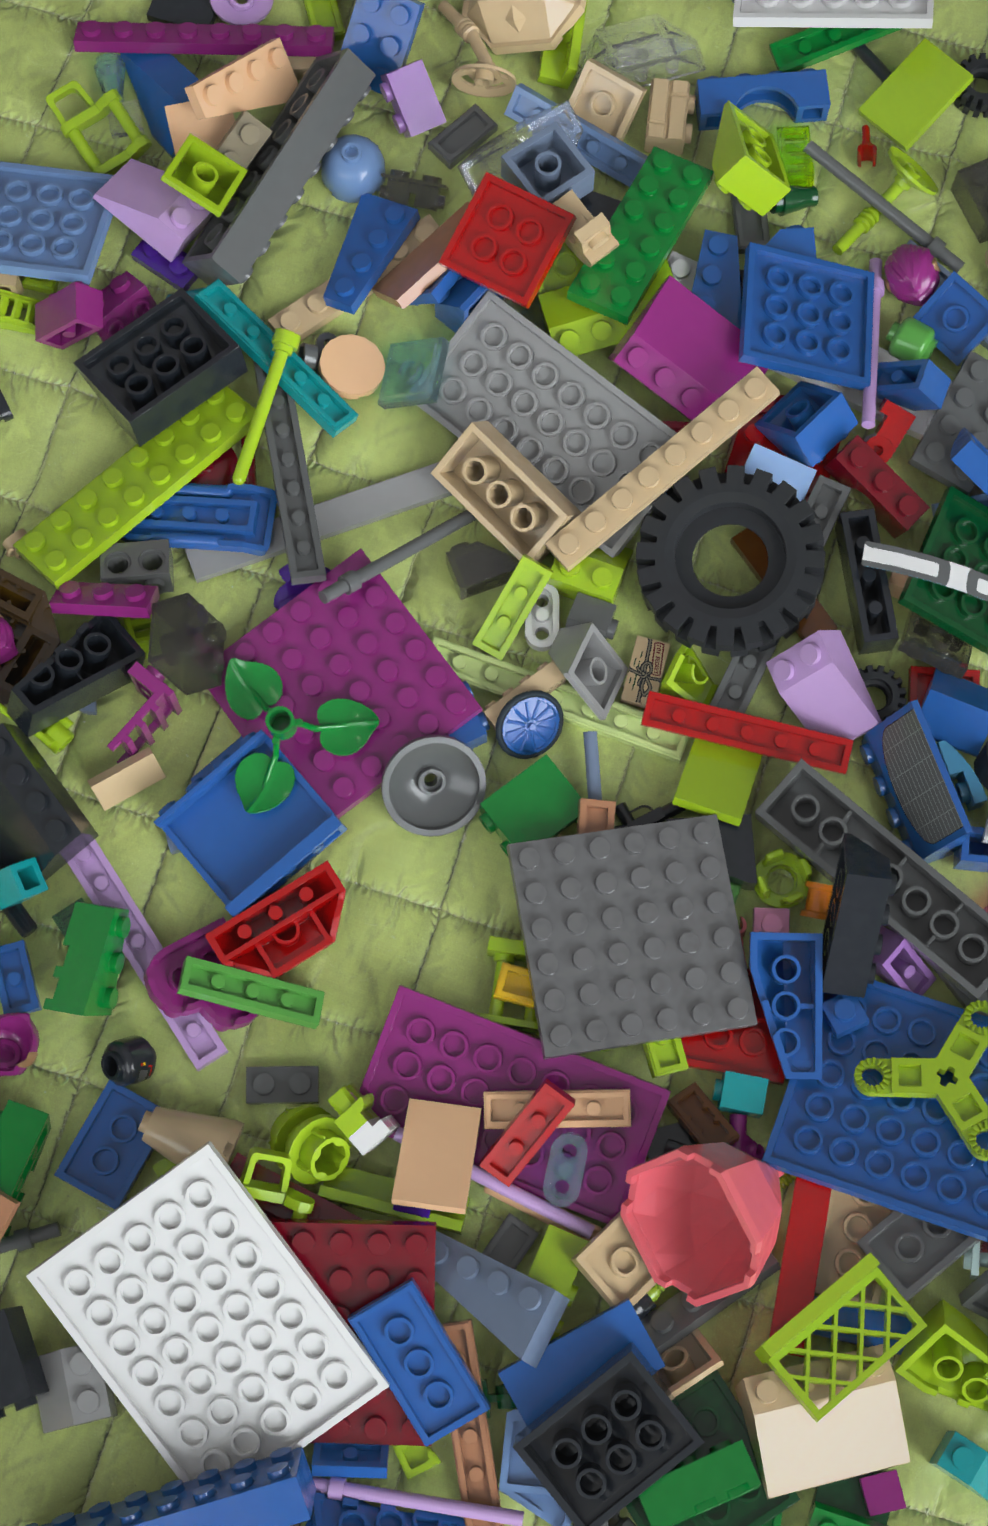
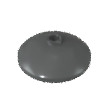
[381,735,486,837]

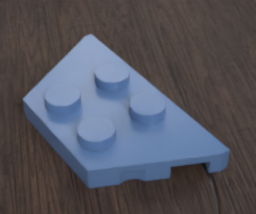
[499,1409,572,1526]

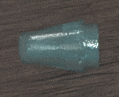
[94,53,126,103]

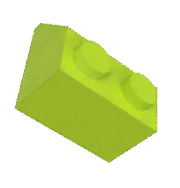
[160,133,248,217]
[547,547,634,604]

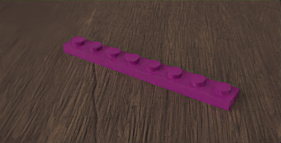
[73,20,335,57]

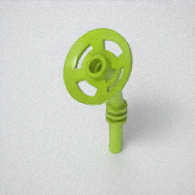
[832,146,938,256]

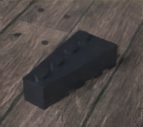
[7,616,146,738]

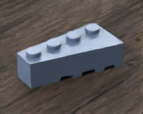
[435,1231,570,1368]

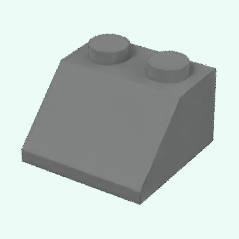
[37,1345,118,1434]

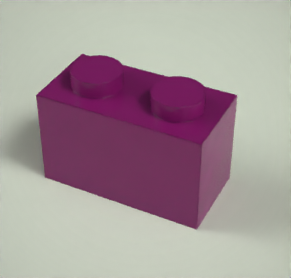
[35,281,103,350]

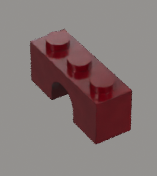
[823,435,930,539]

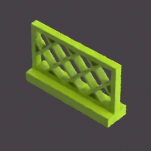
[753,1252,928,1423]

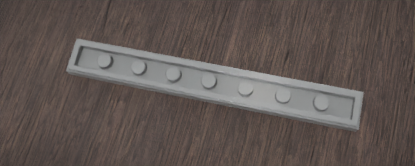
[185,462,452,583]

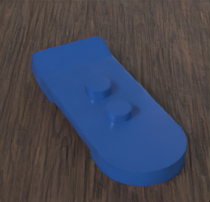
[121,483,277,556]

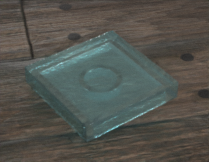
[378,337,450,409]

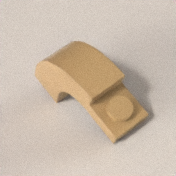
[553,189,619,267]

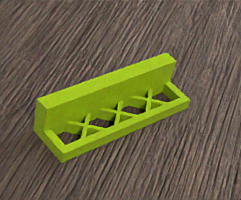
[537,0,588,90]
[318,1167,470,1235]

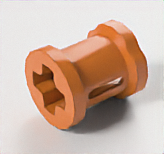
[800,881,833,920]

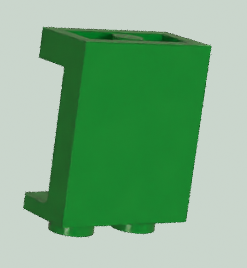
[478,754,581,857]

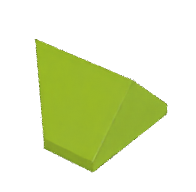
[659,644,719,705]

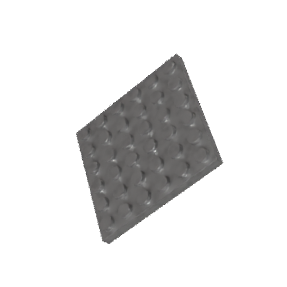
[507,814,758,1059]

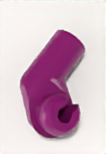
[729,1114,765,1160]

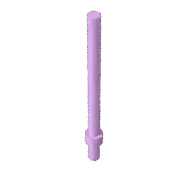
[861,258,885,429]
[393,1126,595,1239]
[312,1476,524,1526]

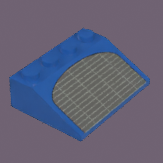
[860,700,973,863]

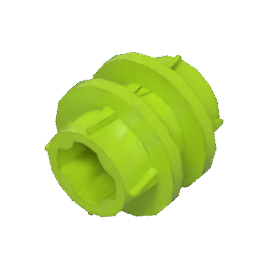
[268,1104,352,1185]

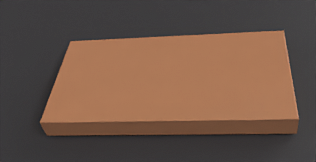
[372,202,470,309]

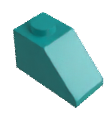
[929,1430,988,1502]

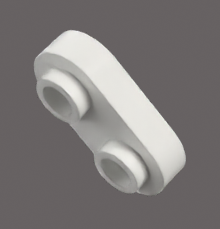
[525,584,559,651]

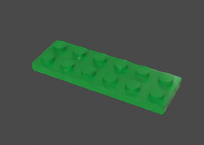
[567,146,714,325]

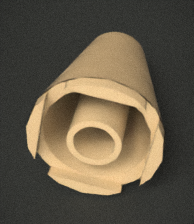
[138,1106,244,1165]

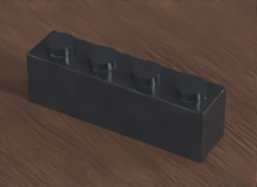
[835,508,899,655]

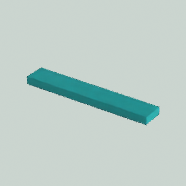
[194,278,359,438]

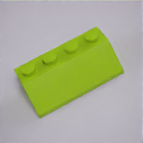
[537,258,674,356]

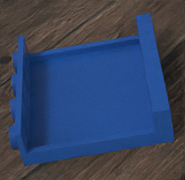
[154,729,348,917]

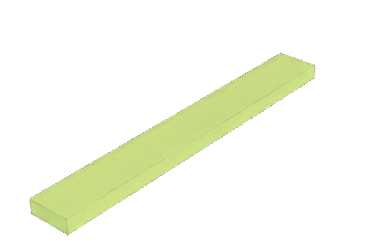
[431,636,689,763]

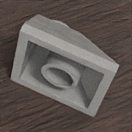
[548,622,629,720]

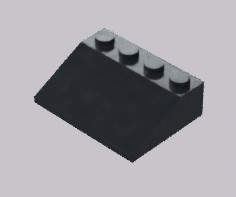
[73,288,248,447]
[0,723,99,881]
[513,1342,705,1526]

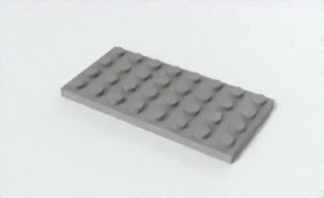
[408,290,677,558]

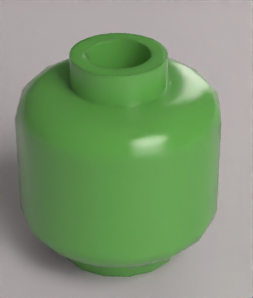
[886,317,938,361]

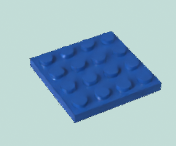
[738,242,875,391]

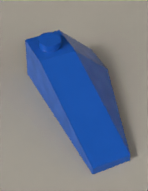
[120,53,199,158]
[749,932,823,1080]

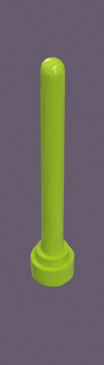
[232,328,301,485]

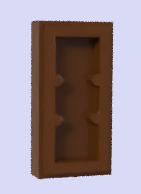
[666,1082,740,1146]

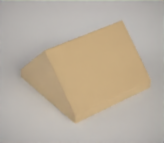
[656,1328,724,1397]

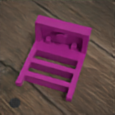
[107,661,183,764]

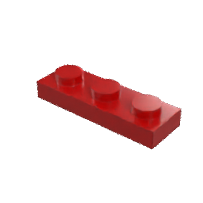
[479,1078,576,1187]

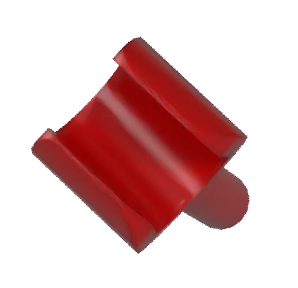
[857,125,877,167]

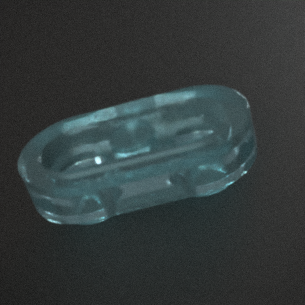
[543,1132,588,1207]

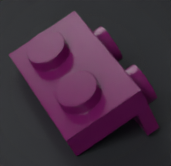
[96,271,157,342]

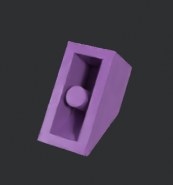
[873,926,937,996]

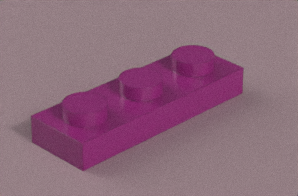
[49,581,160,618]

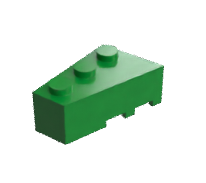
[43,902,131,1016]
[0,1100,51,1237]
[638,1440,761,1526]

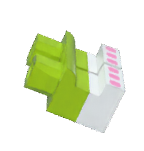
[327,1083,401,1155]

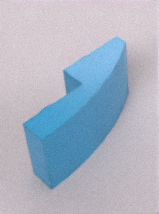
[937,740,988,811]

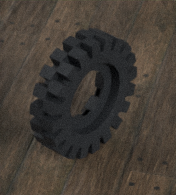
[636,465,825,657]

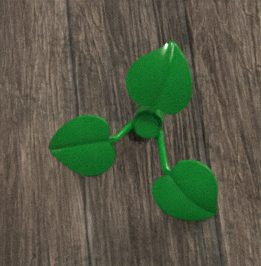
[225,658,380,814]

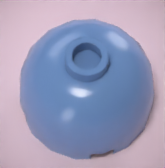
[321,134,386,203]

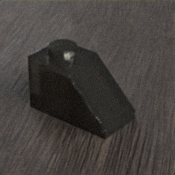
[446,541,519,600]

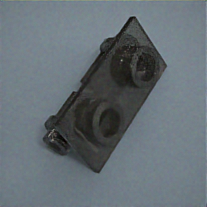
[379,169,449,211]

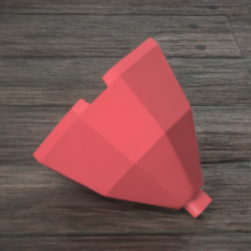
[620,1142,784,1307]

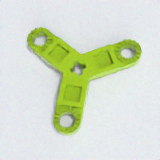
[853,1000,988,1161]

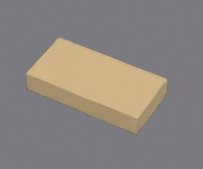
[87,747,166,811]

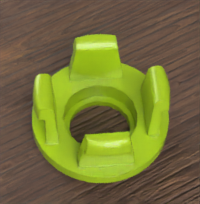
[754,848,812,909]

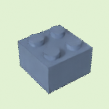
[501,121,595,204]

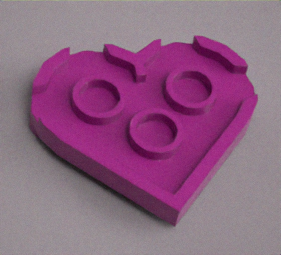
[143,917,259,1032]

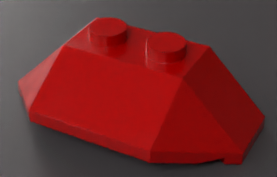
[204,860,346,979]

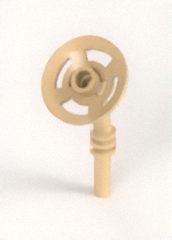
[438,0,516,97]

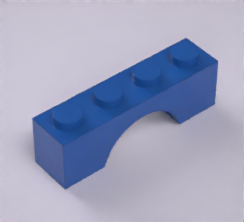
[695,68,831,131]

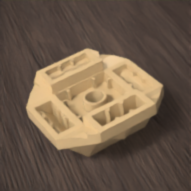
[461,0,586,55]

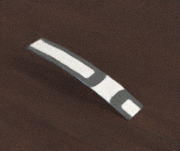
[861,541,988,601]

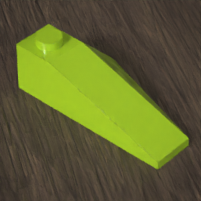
[895,1299,988,1412]

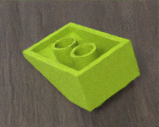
[712,100,791,217]

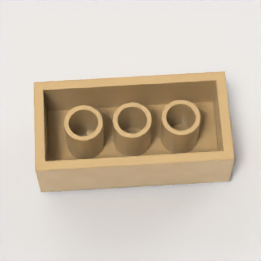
[431,421,582,563]

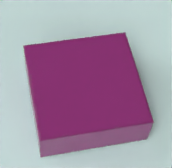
[858,1469,907,1517]

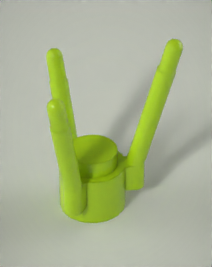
[0,703,75,755]

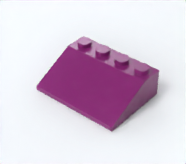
[608,275,768,421]

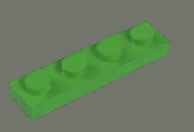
[177,956,325,1029]

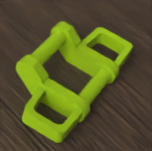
[46,80,152,175]
[239,1147,315,1219]

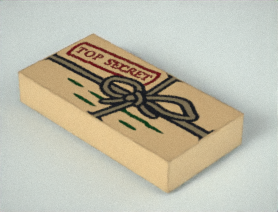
[620,635,670,708]

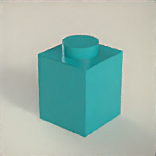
[0,857,49,910]
[712,1071,769,1119]

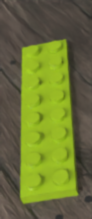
[13,386,255,590]

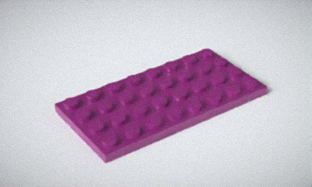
[359,985,671,1224]

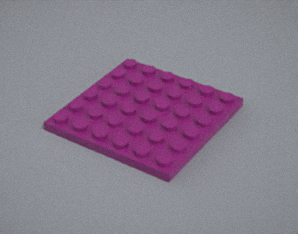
[196,548,483,818]

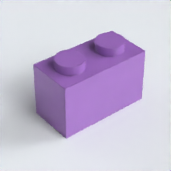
[379,59,447,138]

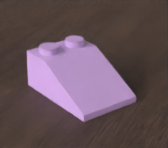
[93,158,213,262]
[766,630,882,740]

